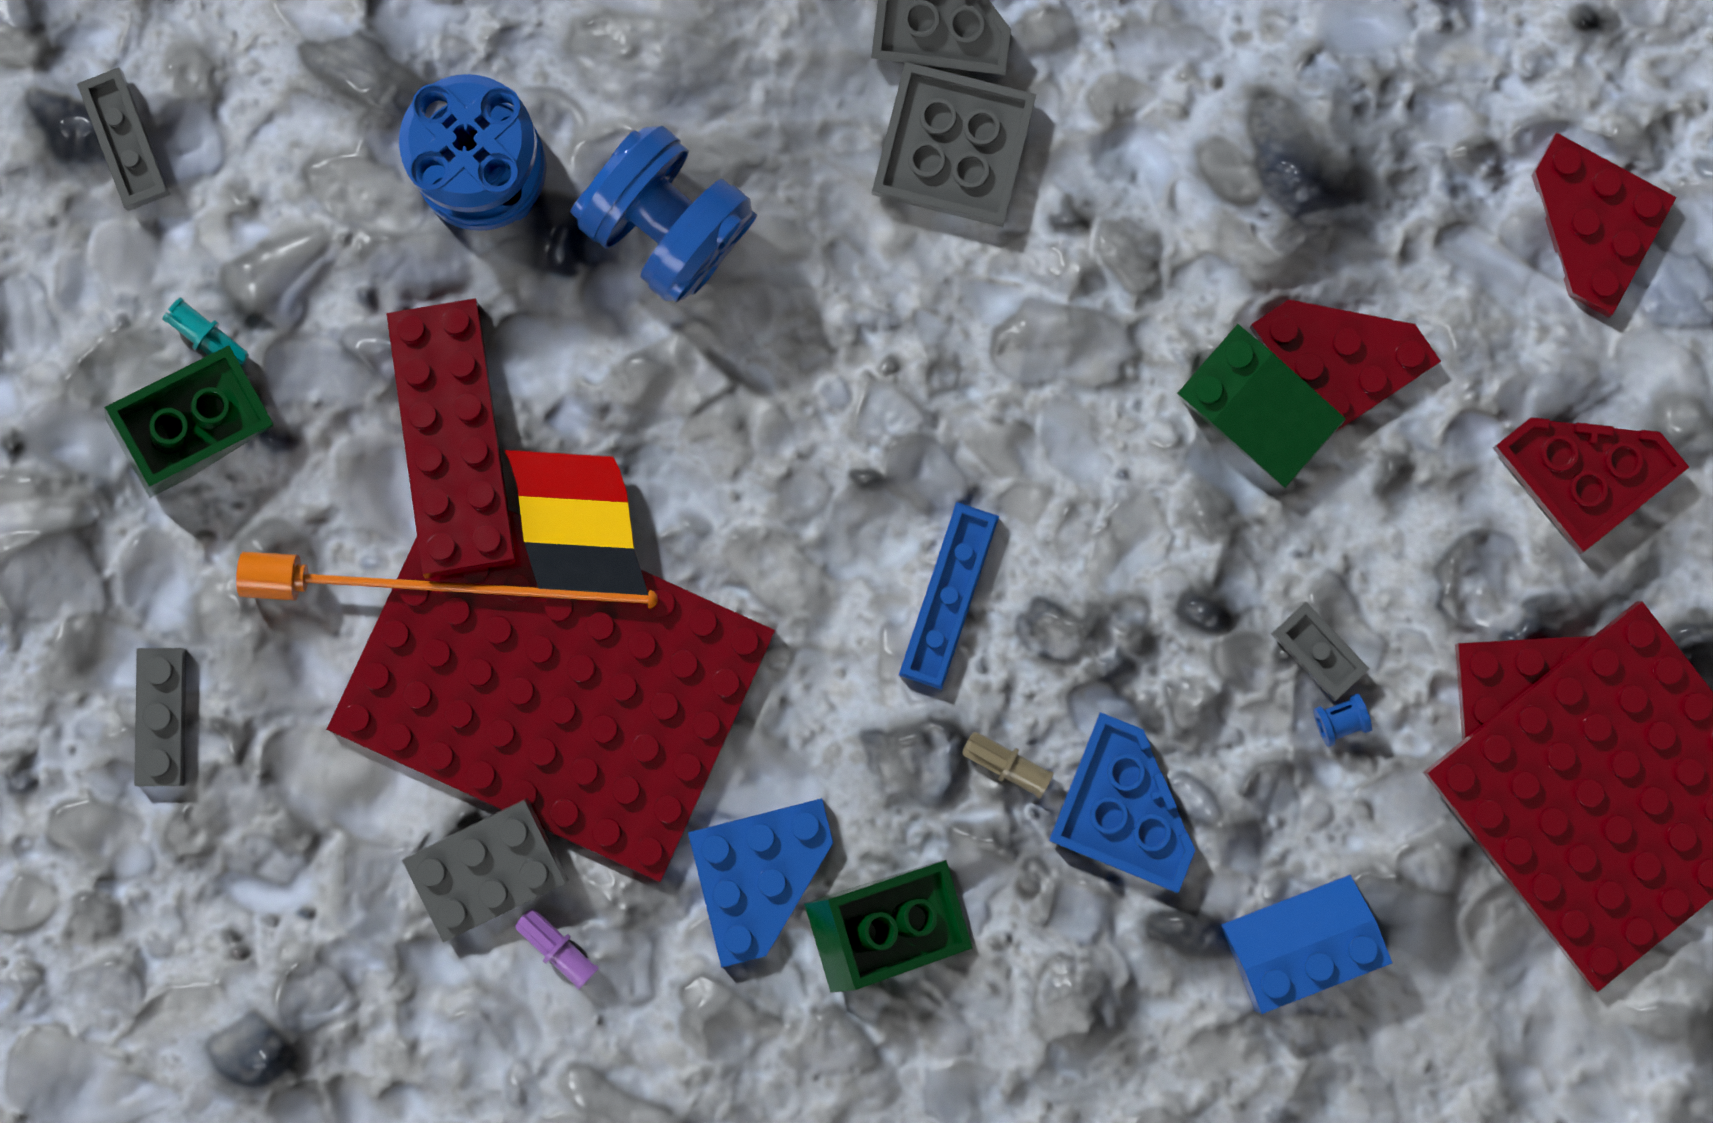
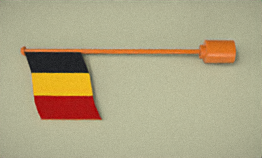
[236,450,658,608]

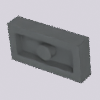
[1271,602,1370,701]

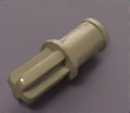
[963,732,1054,799]

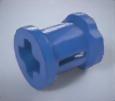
[1313,693,1372,747]

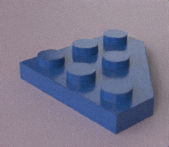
[1048,712,1195,893]
[688,798,833,968]

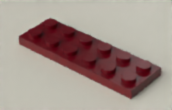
[386,298,516,579]

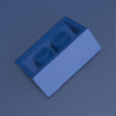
[1221,875,1393,1014]

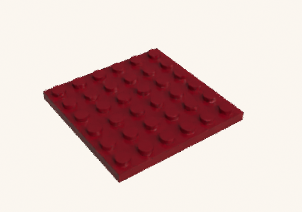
[1423,601,1713,992]

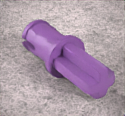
[515,908,599,990]

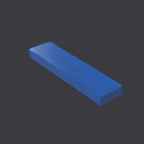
[898,502,1000,690]

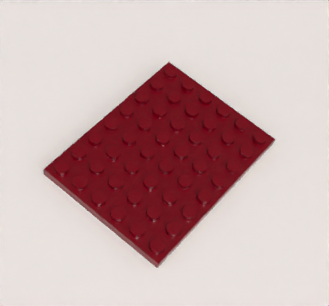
[326,510,776,882]

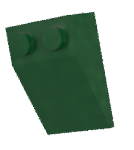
[1177,323,1346,489]
[104,345,274,498]
[804,860,973,993]

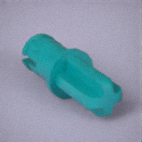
[162,297,249,367]

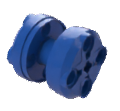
[399,74,547,231]
[570,126,758,302]

